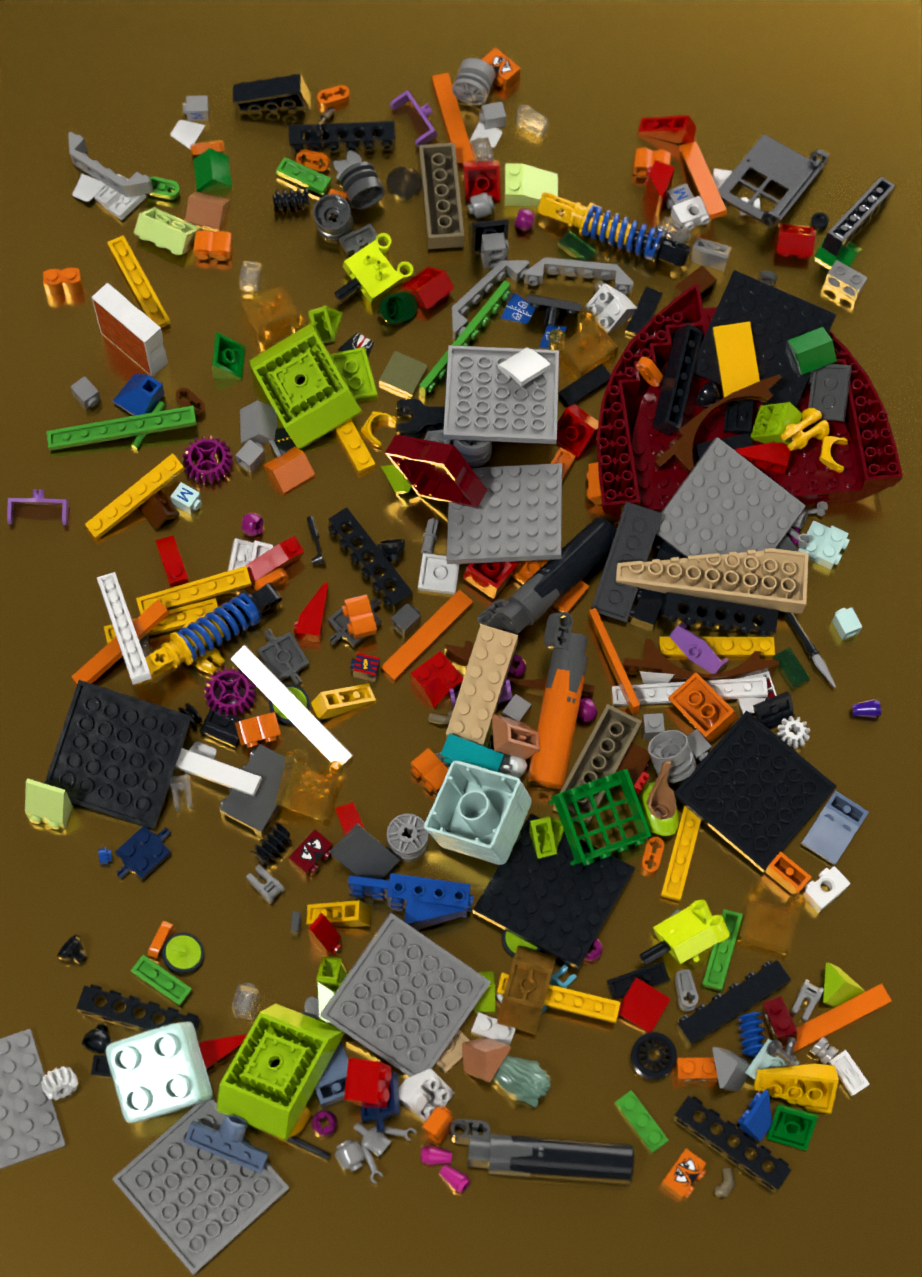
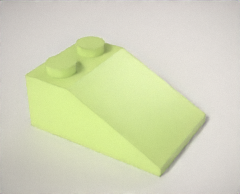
[504,163,558,206]
[25,779,73,830]

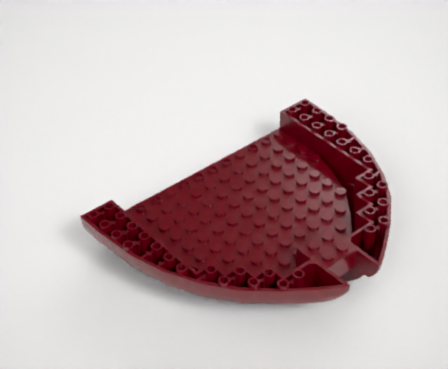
[597,283,903,518]

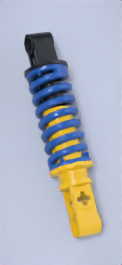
[537,192,691,267]
[140,583,283,685]

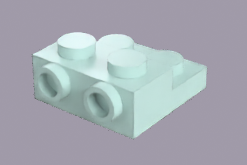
[798,520,850,570]

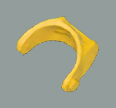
[361,412,398,447]
[819,436,848,473]

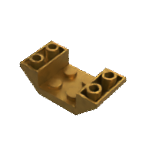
[496,946,556,1034]

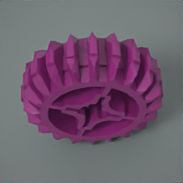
[182,435,233,485]
[204,666,257,717]

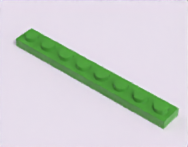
[419,280,511,397]
[46,406,197,451]

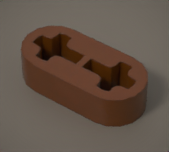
[175,388,205,418]

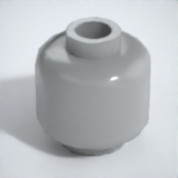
[468,193,495,219]
[334,1139,365,1172]

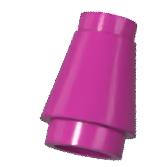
[421,1144,452,1165]
[439,1164,471,1194]

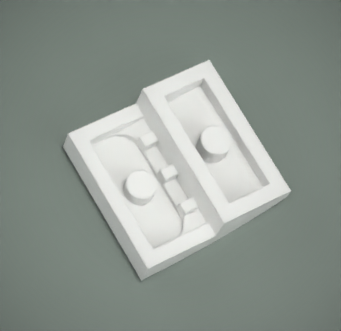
[94,174,146,220]
[498,348,550,386]
[227,538,273,571]

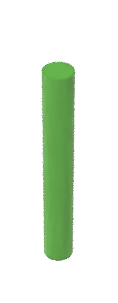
[131,401,165,450]

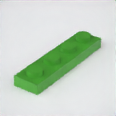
[703,909,744,991]

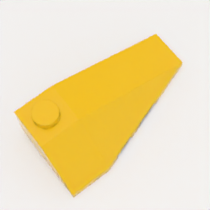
[753,1064,839,1114]

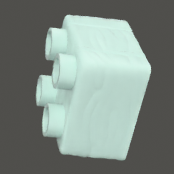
[424,761,532,865]
[106,1022,213,1123]

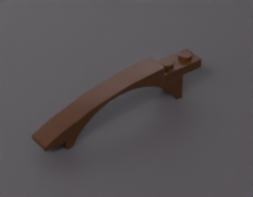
[654,375,782,474]
[623,639,779,683]
[444,640,595,699]

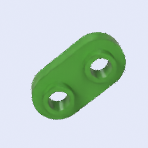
[149,177,180,200]

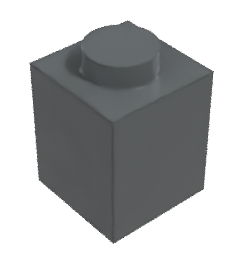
[391,603,421,637]

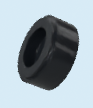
[810,212,829,231]

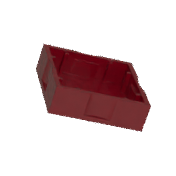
[385,434,487,508]

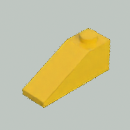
[311,683,376,720]
[306,900,371,927]

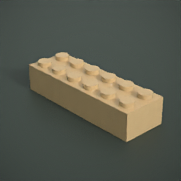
[446,624,518,747]

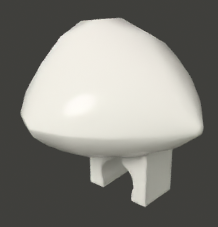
[499,753,528,778]

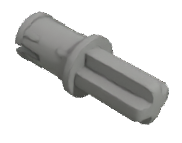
[421,518,439,554]

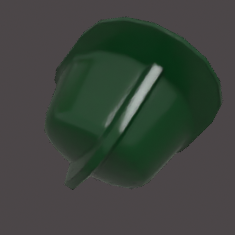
[377,292,418,324]

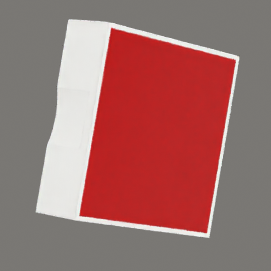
[92,283,168,377]

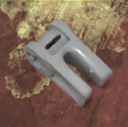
[246,864,285,904]
[675,969,699,1012]
[790,979,824,1022]

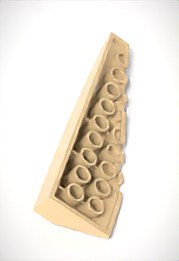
[616,548,809,614]

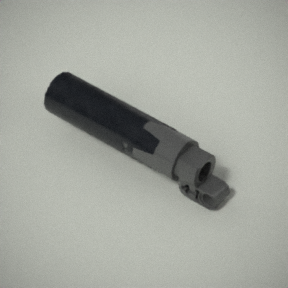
[477,516,617,634]
[450,1119,634,1185]

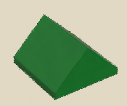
[193,148,232,192]
[814,234,863,269]
[788,327,837,375]
[212,332,245,380]
[767,1104,818,1151]

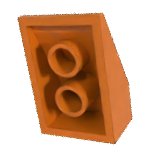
[668,672,738,744]

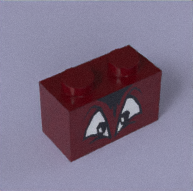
[288,829,333,878]
[762,996,797,1046]

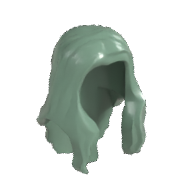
[492,1056,551,1107]

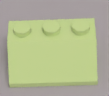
[134,207,201,255]

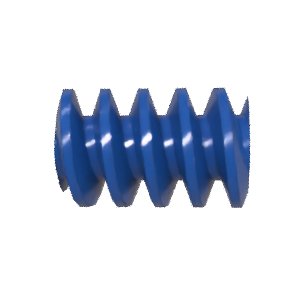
[738,1012,766,1057]

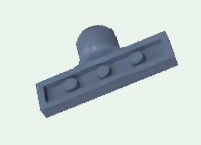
[184,1115,269,1174]

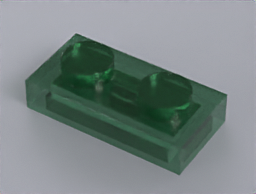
[557,231,597,262]
[773,647,810,690]

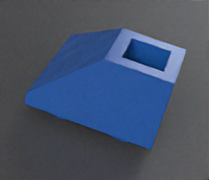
[113,374,165,416]
[737,1089,772,1144]

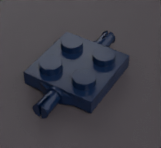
[115,826,172,881]
[361,1072,400,1133]

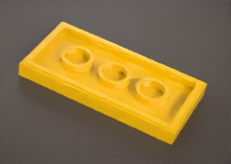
[712,321,760,398]

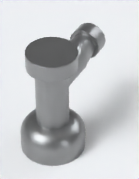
[766,1037,796,1067]

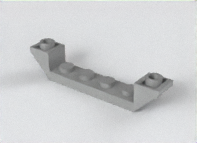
[68,131,154,197]
[524,257,633,295]
[452,260,530,340]

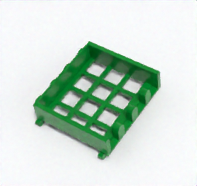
[548,769,651,866]

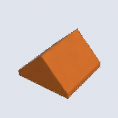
[264,447,315,494]

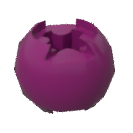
[515,208,535,231]
[241,513,264,536]
[507,654,526,678]
[577,698,598,722]
[584,938,603,962]
[312,1110,338,1136]

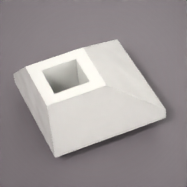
[583,284,637,336]
[398,1069,455,1122]

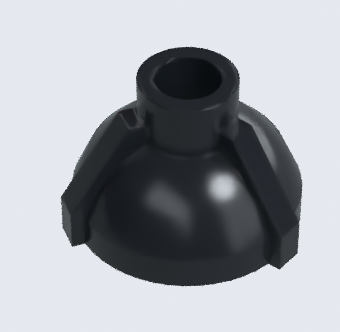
[696,381,723,407]
[378,539,405,561]
[56,934,86,963]
[82,1024,112,1053]

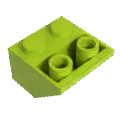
[750,402,802,445]

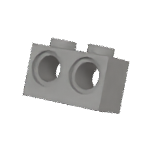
[481,233,509,269]
[824,260,868,301]

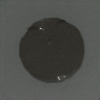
[387,166,422,200]

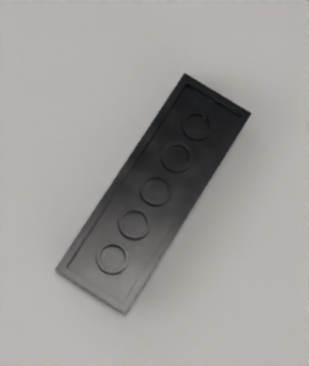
[591,501,663,622]

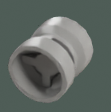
[810,1036,838,1065]

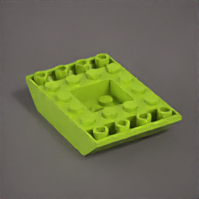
[249,323,362,450]
[216,1004,345,1141]

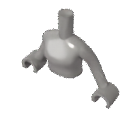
[787,501,828,549]
[353,1121,417,1184]

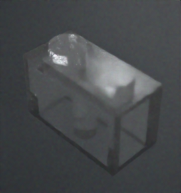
[231,983,260,1021]

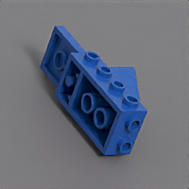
[348,873,473,930]

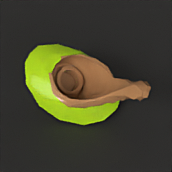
[639,761,679,836]

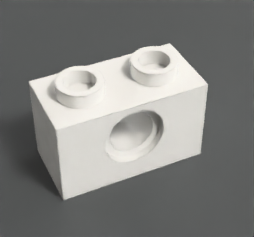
[671,196,712,232]
[802,866,851,913]

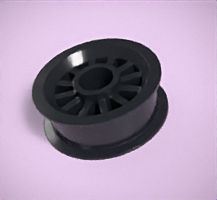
[631,1032,677,1080]

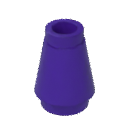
[852,699,881,718]

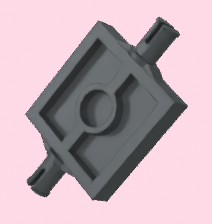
[328,595,382,647]
[257,628,310,686]

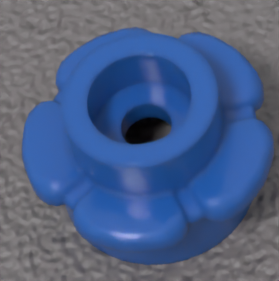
[98,846,112,866]

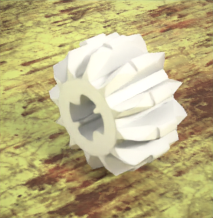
[777,716,810,749]
[41,1066,78,1100]

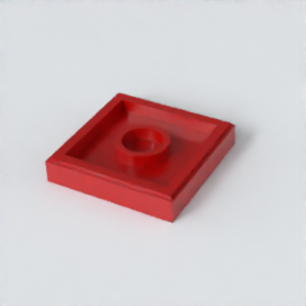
[618,977,671,1033]

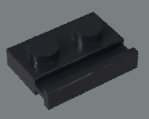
[724,400,754,435]
[753,691,795,728]
[199,707,243,748]

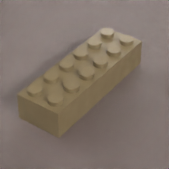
[419,143,464,249]
[553,704,642,827]

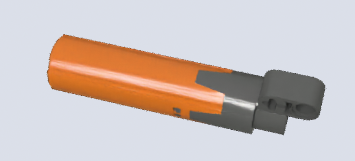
[527,612,588,789]

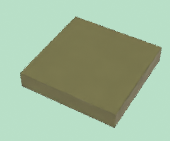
[379,351,428,397]

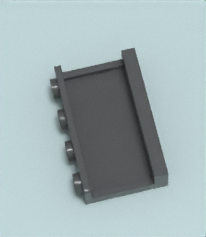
[219,744,301,837]

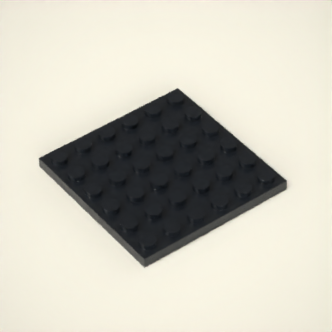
[693,270,837,407]
[44,680,192,829]
[674,710,837,872]
[473,813,635,969]

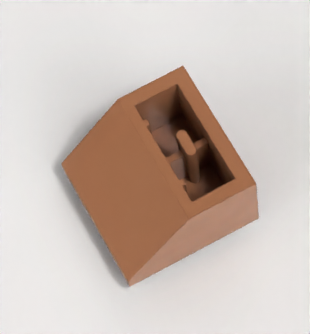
[492,714,540,759]

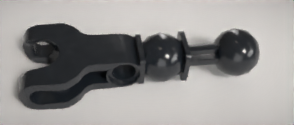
[396,399,445,438]

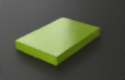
[330,347,378,402]

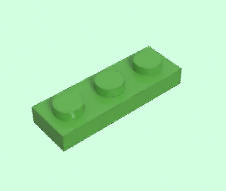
[276,157,332,195]
[131,955,192,1006]
[614,1090,669,1153]

